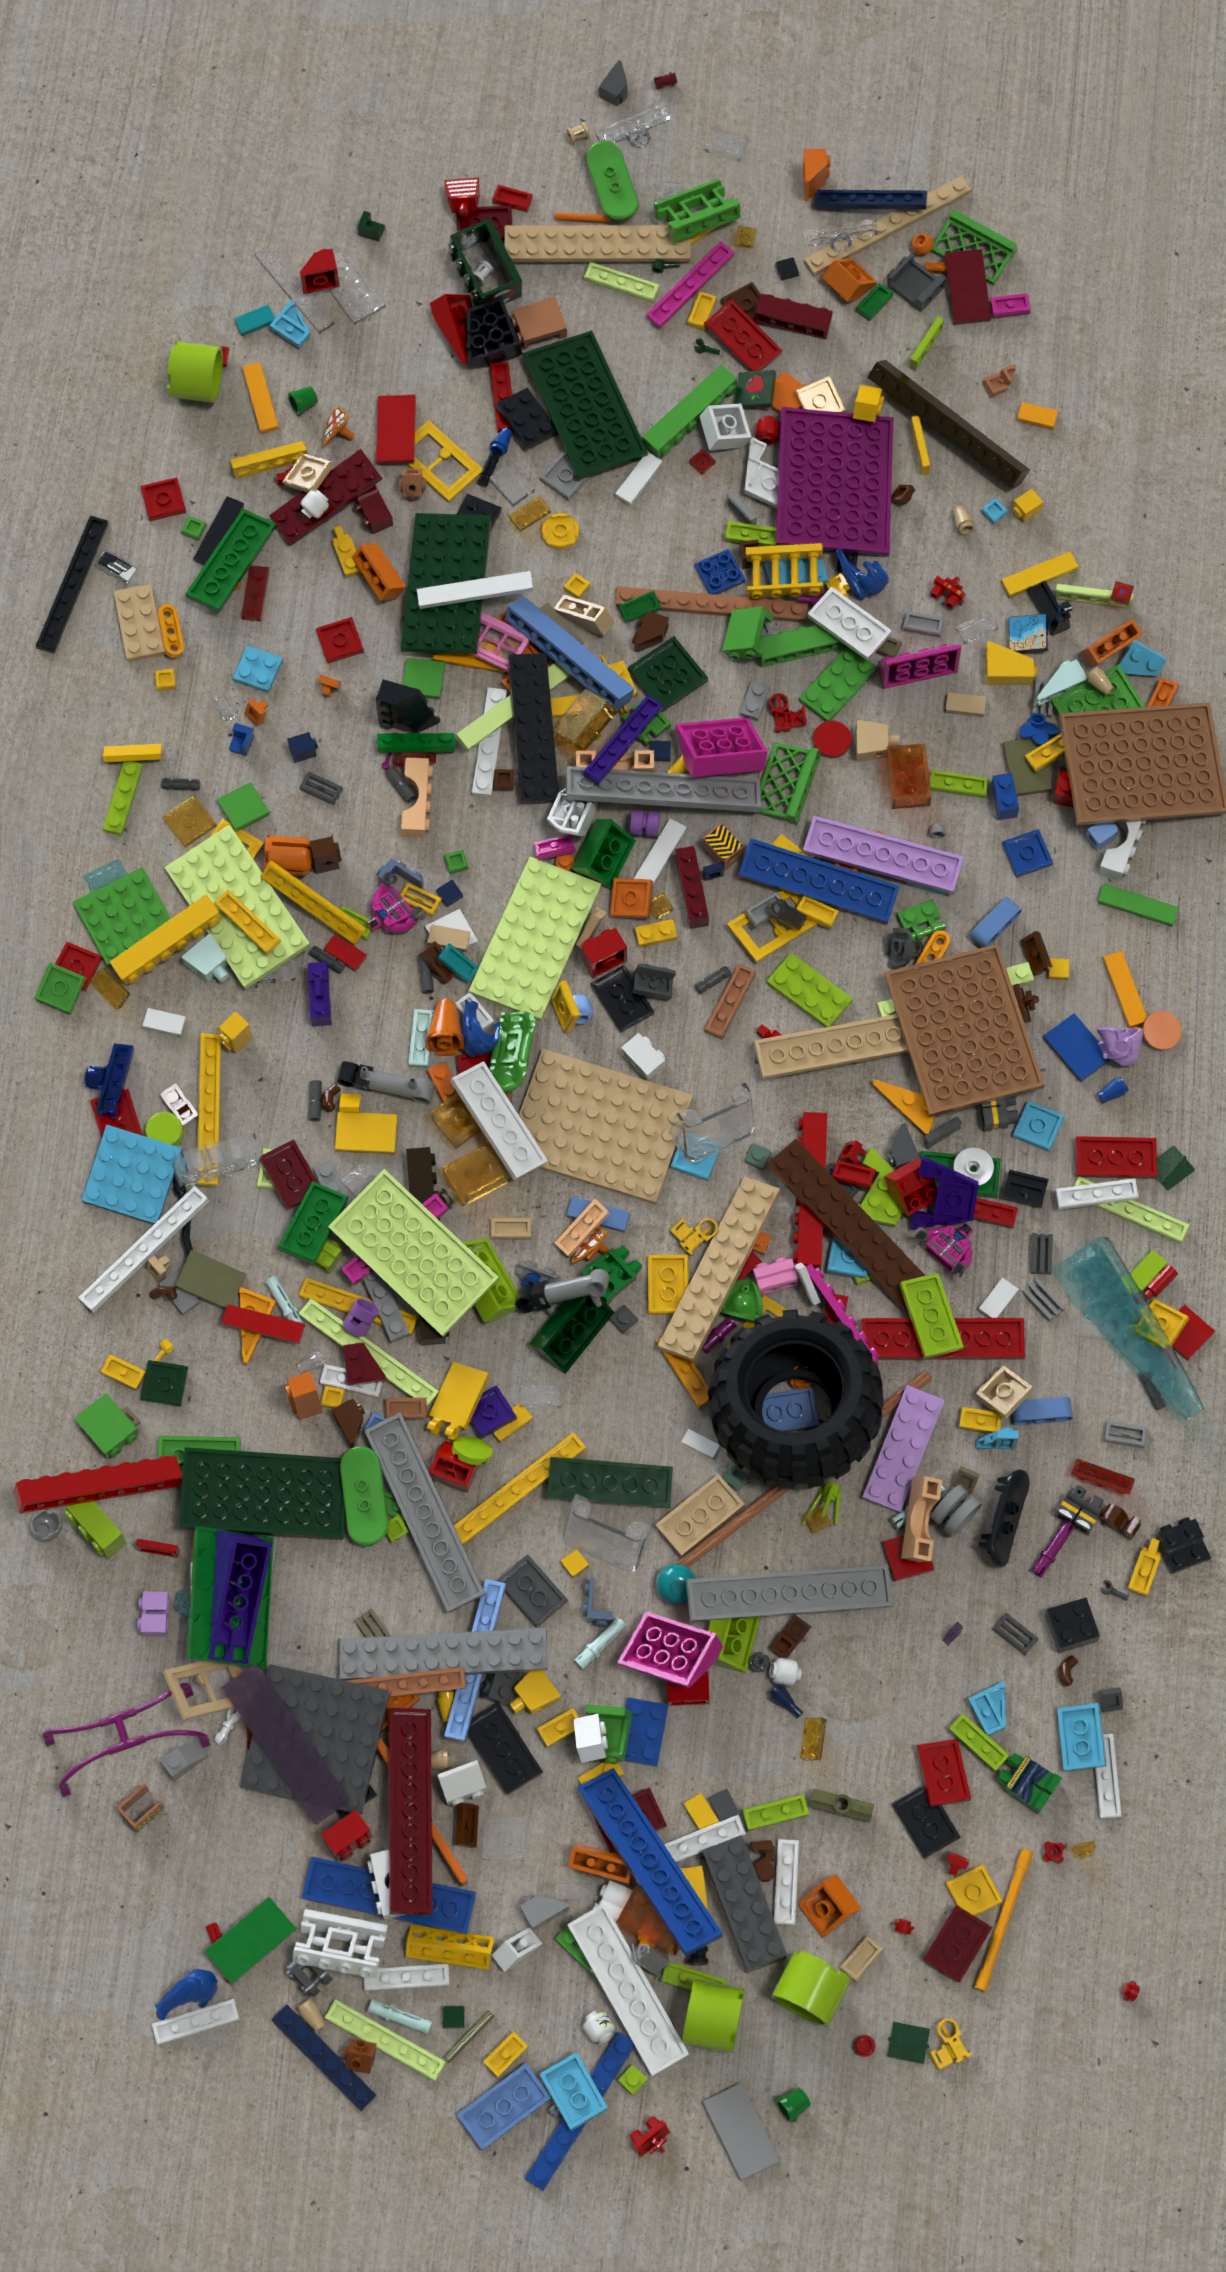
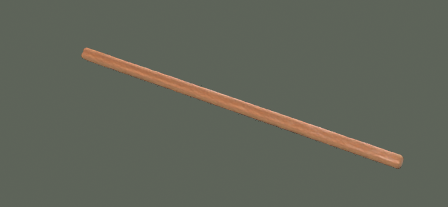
[675,1371,932,1567]

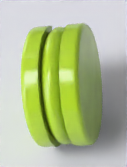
[146,1112,184,1147]

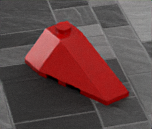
[429,294,473,366]

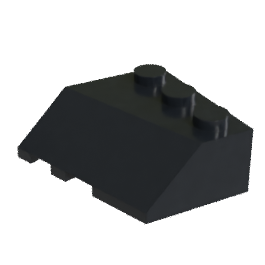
[467,297,522,367]
[375,679,441,733]

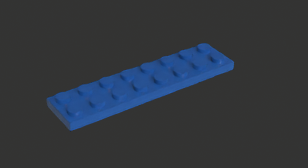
[739,838,900,924]
[302,1857,476,1935]

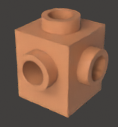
[399,469,426,499]

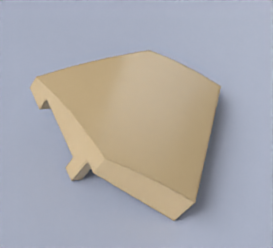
[576,906,607,948]

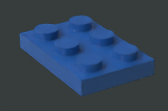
[625,1697,669,1767]

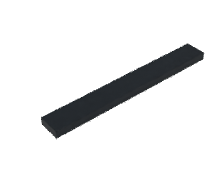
[36,515,109,654]

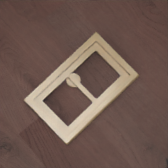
[163,1661,254,1720]

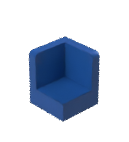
[229,723,255,756]

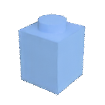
[1086,822,1118,851]

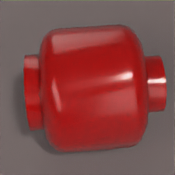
[755,415,780,445]

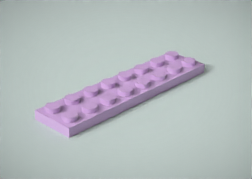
[803,816,964,894]

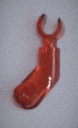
[393,752,436,766]

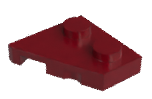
[343,1342,387,1386]

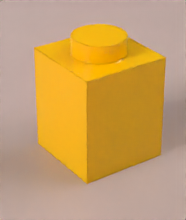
[1013,488,1044,522]

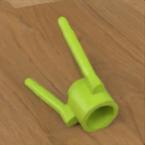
[802,1482,842,1525]

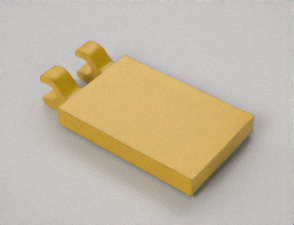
[427,1362,490,1441]

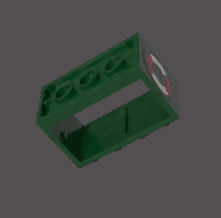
[448,218,522,307]

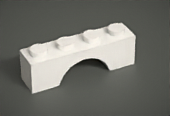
[1099,820,1147,881]

